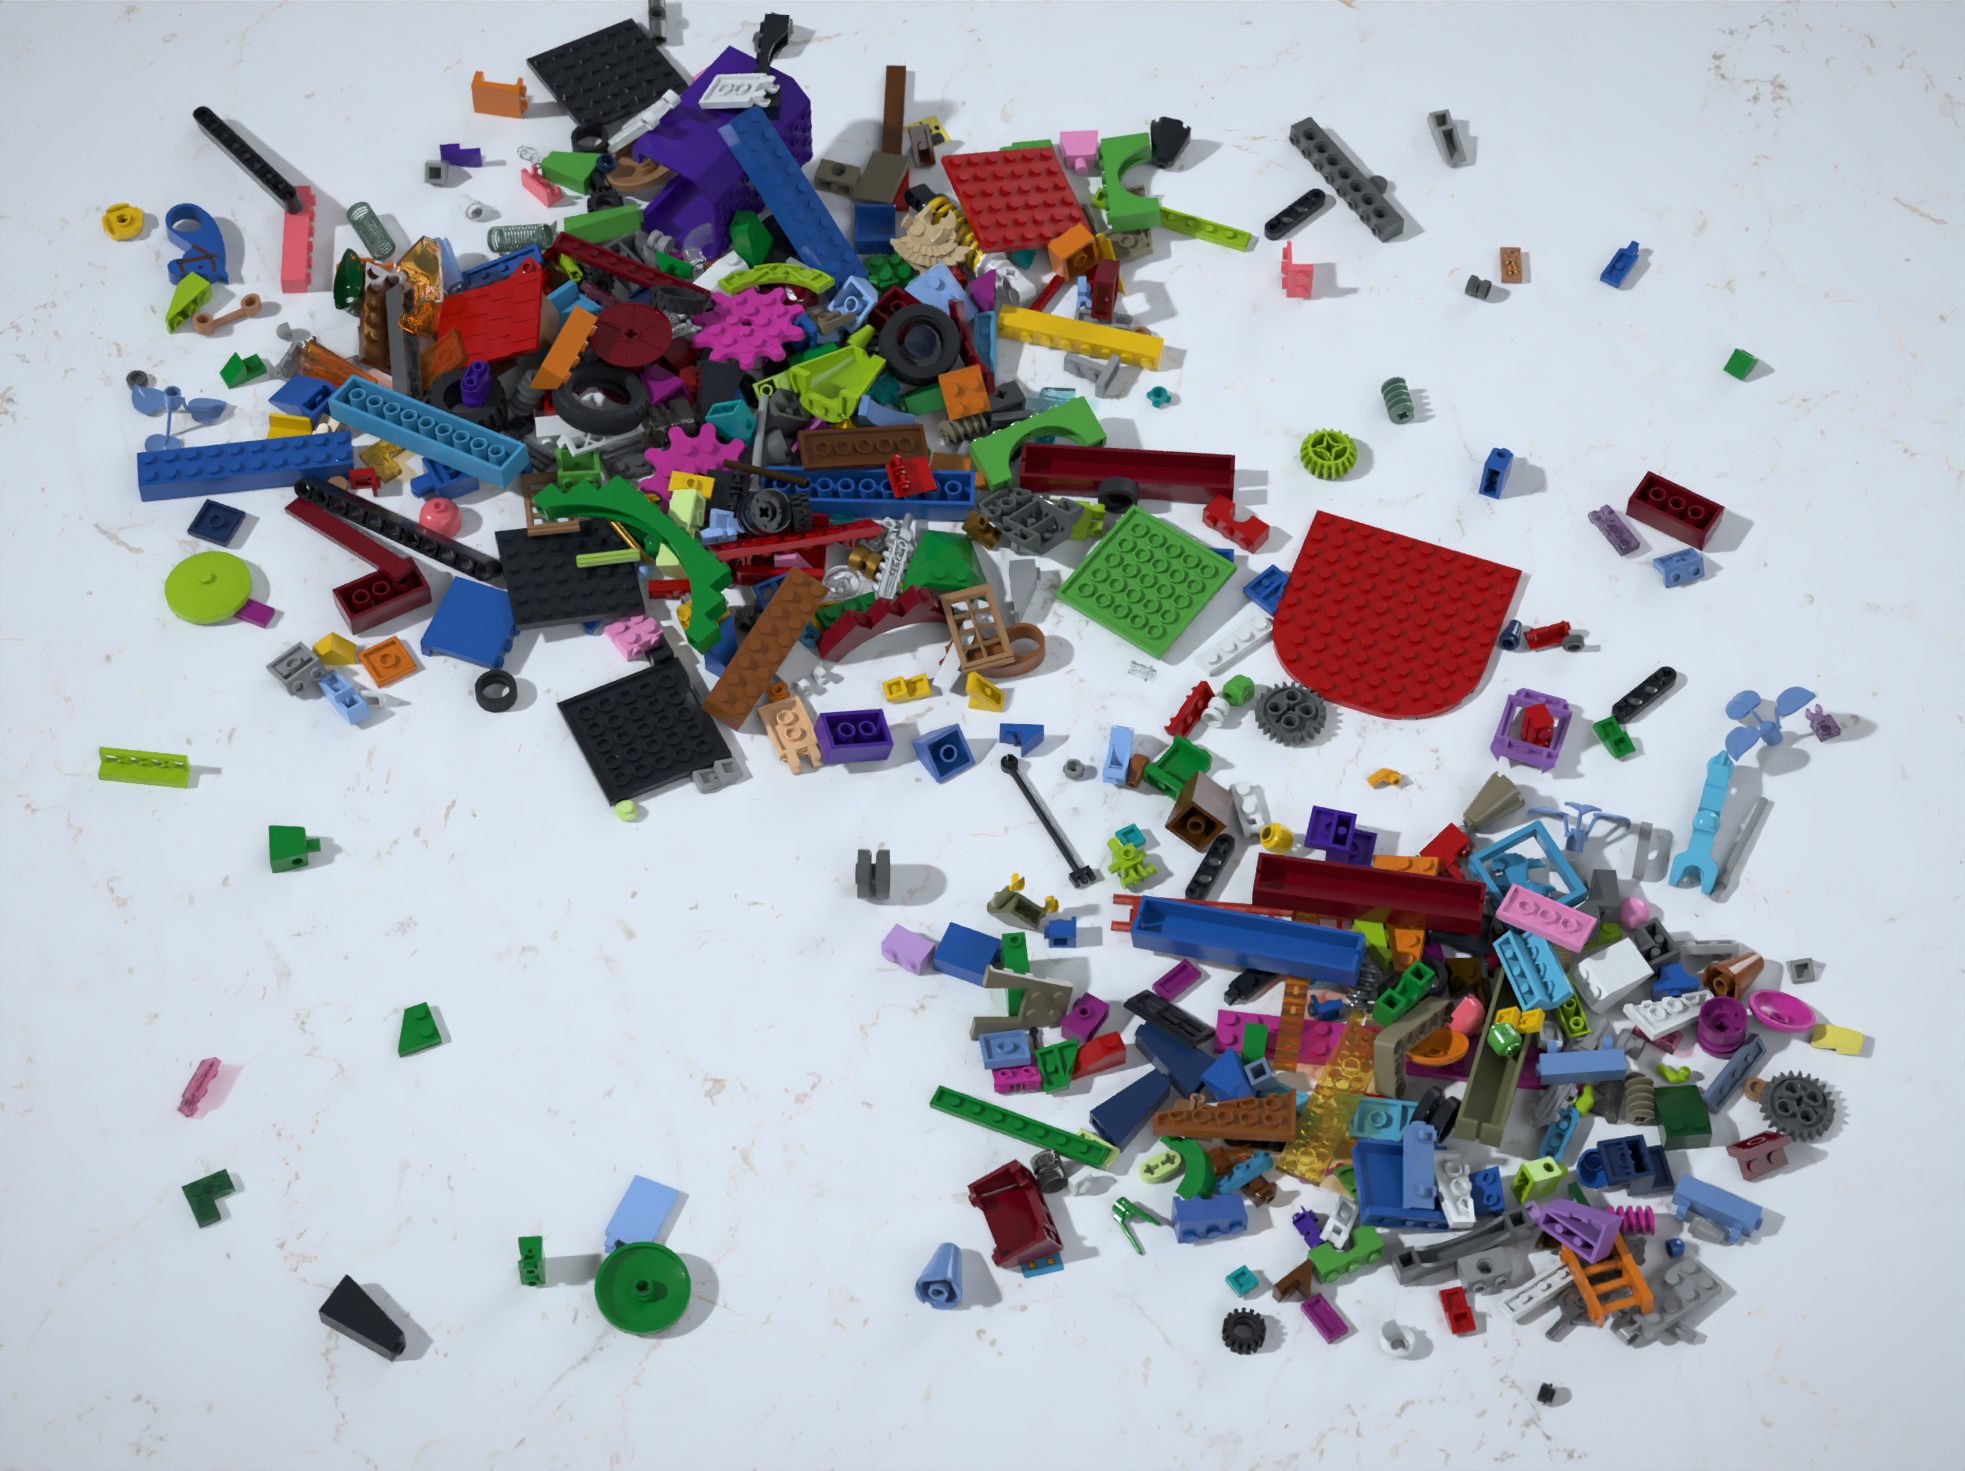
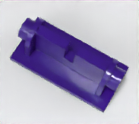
[1292,1205,1333,1249]

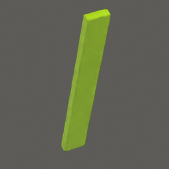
[1091,188,1252,252]

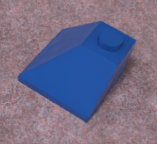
[704,615,738,677]
[911,723,976,783]
[1199,1046,1257,1102]

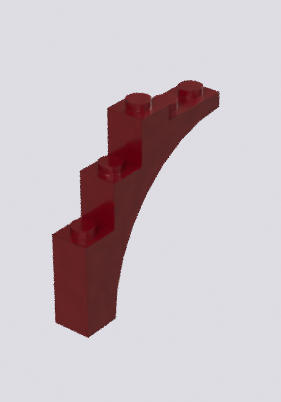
[815,584,955,663]

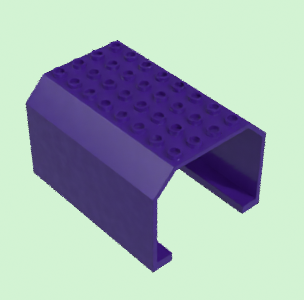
[632,45,813,263]

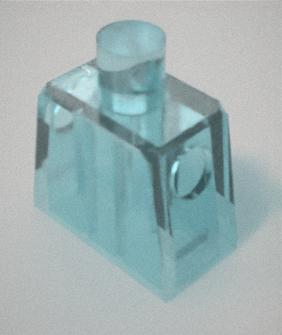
[1025,387,1076,414]

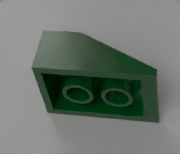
[1653,1085,1713,1151]

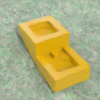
[882,673,932,702]
[1493,1006,1545,1034]

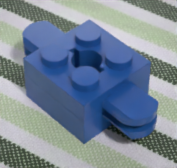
[410,457,480,500]

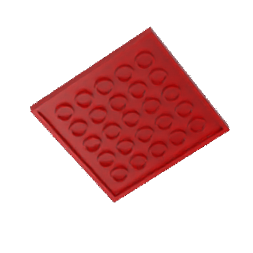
[941,146,1095,254]

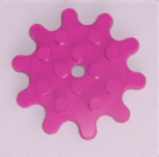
[690,286,806,371]
[639,423,760,529]

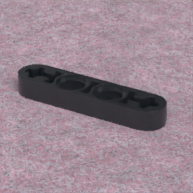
[1264,188,1326,241]
[1611,666,1677,724]
[1185,834,1235,905]

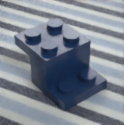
[1596,1134,1675,1197]

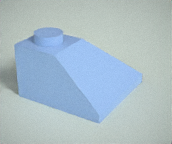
[827,275,878,334]

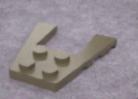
[1080,183,1153,265]
[969,965,1073,1040]

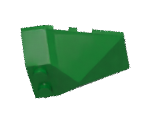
[902,530,987,604]

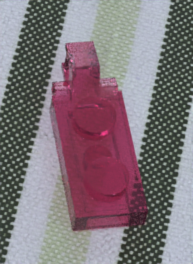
[177,1057,222,1118]

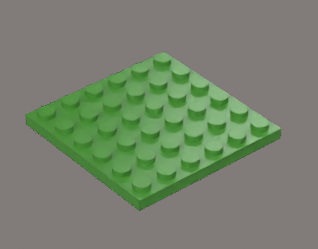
[1055,504,1237,661]

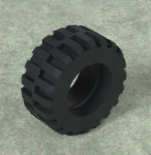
[425,367,508,434]

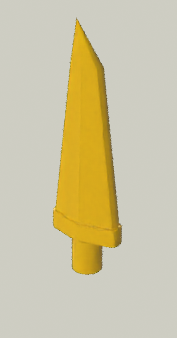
[1096,233,1126,296]

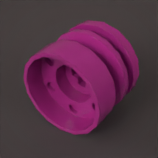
[1696,996,1748,1058]

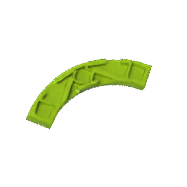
[718,263,835,296]

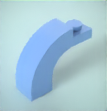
[1102,725,1135,785]

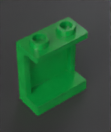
[1144,734,1212,801]

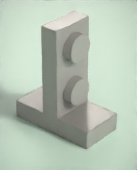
[1064,352,1120,399]

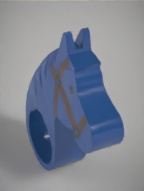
[165,203,229,286]

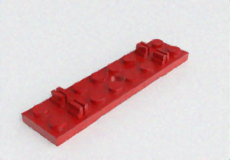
[704,519,882,566]

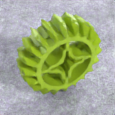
[1300,427,1357,480]

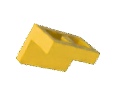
[266,413,313,439]

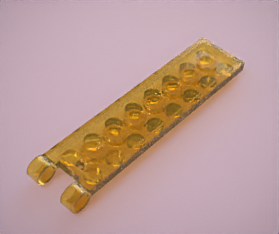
[1275,1008,1386,1187]

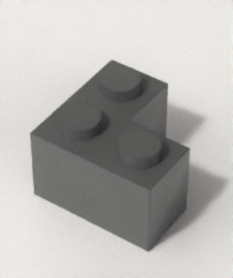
[756,388,809,439]
[1634,917,1681,981]

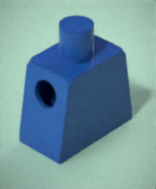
[1479,448,1514,500]

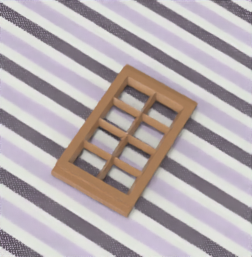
[521,470,580,537]
[939,583,1015,675]

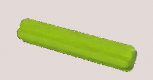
[576,548,640,568]

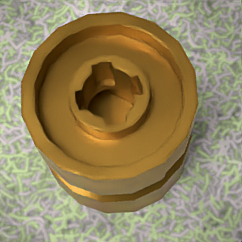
[847,544,885,582]

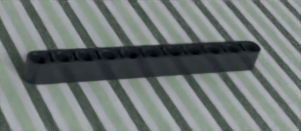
[294,476,502,582]

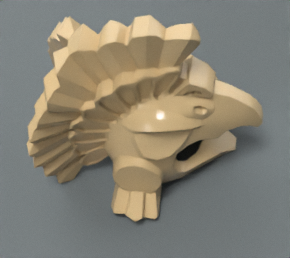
[890,205,971,273]

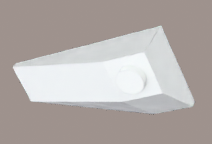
[675,251,760,319]

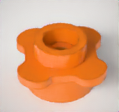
[765,682,791,703]

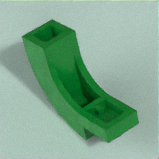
[1159,1136,1215,1200]

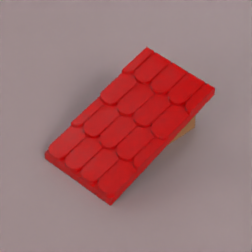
[434,270,560,379]

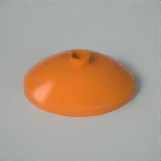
[1405,1027,1469,1067]

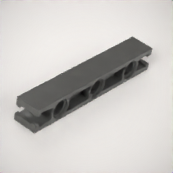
[386,283,423,402]

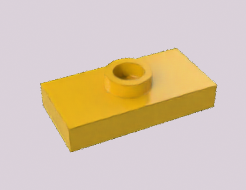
[668,470,715,501]

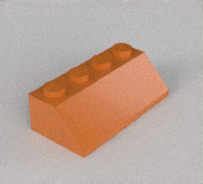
[529,305,598,389]

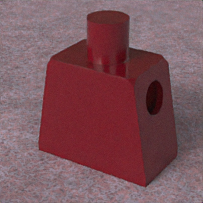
[654,336,704,377]

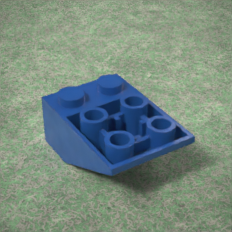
[268,374,338,430]

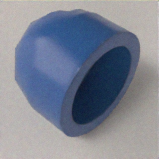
[1665,1238,1685,1259]

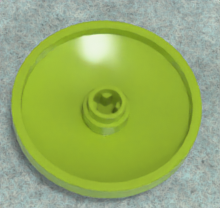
[165,551,252,624]

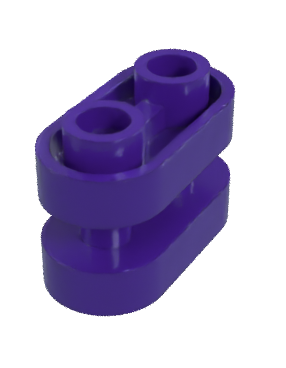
[460,360,492,409]

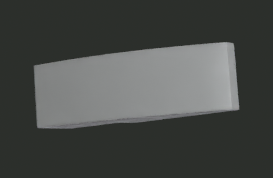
[1427,109,1467,165]

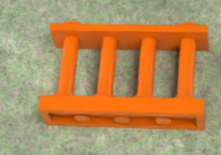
[1559,1231,1654,1329]

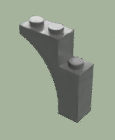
[1575,869,1621,941]

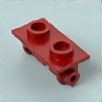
[1523,620,1571,650]

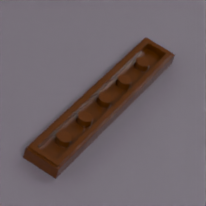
[881,65,906,155]

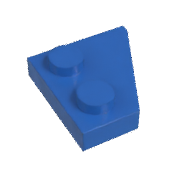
[788,313,818,353]
[1243,564,1289,617]

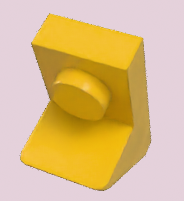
[965,671,1005,712]

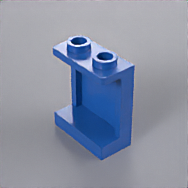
[854,203,896,255]

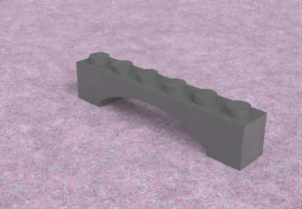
[1391,1205,1534,1285]

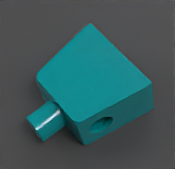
[705,399,757,446]

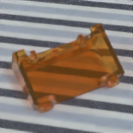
[396,235,443,338]

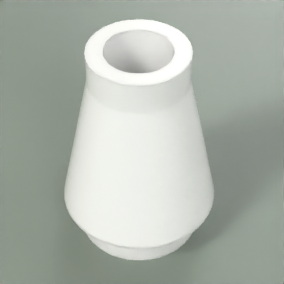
[458,194,484,221]

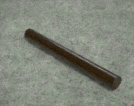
[722,459,808,486]

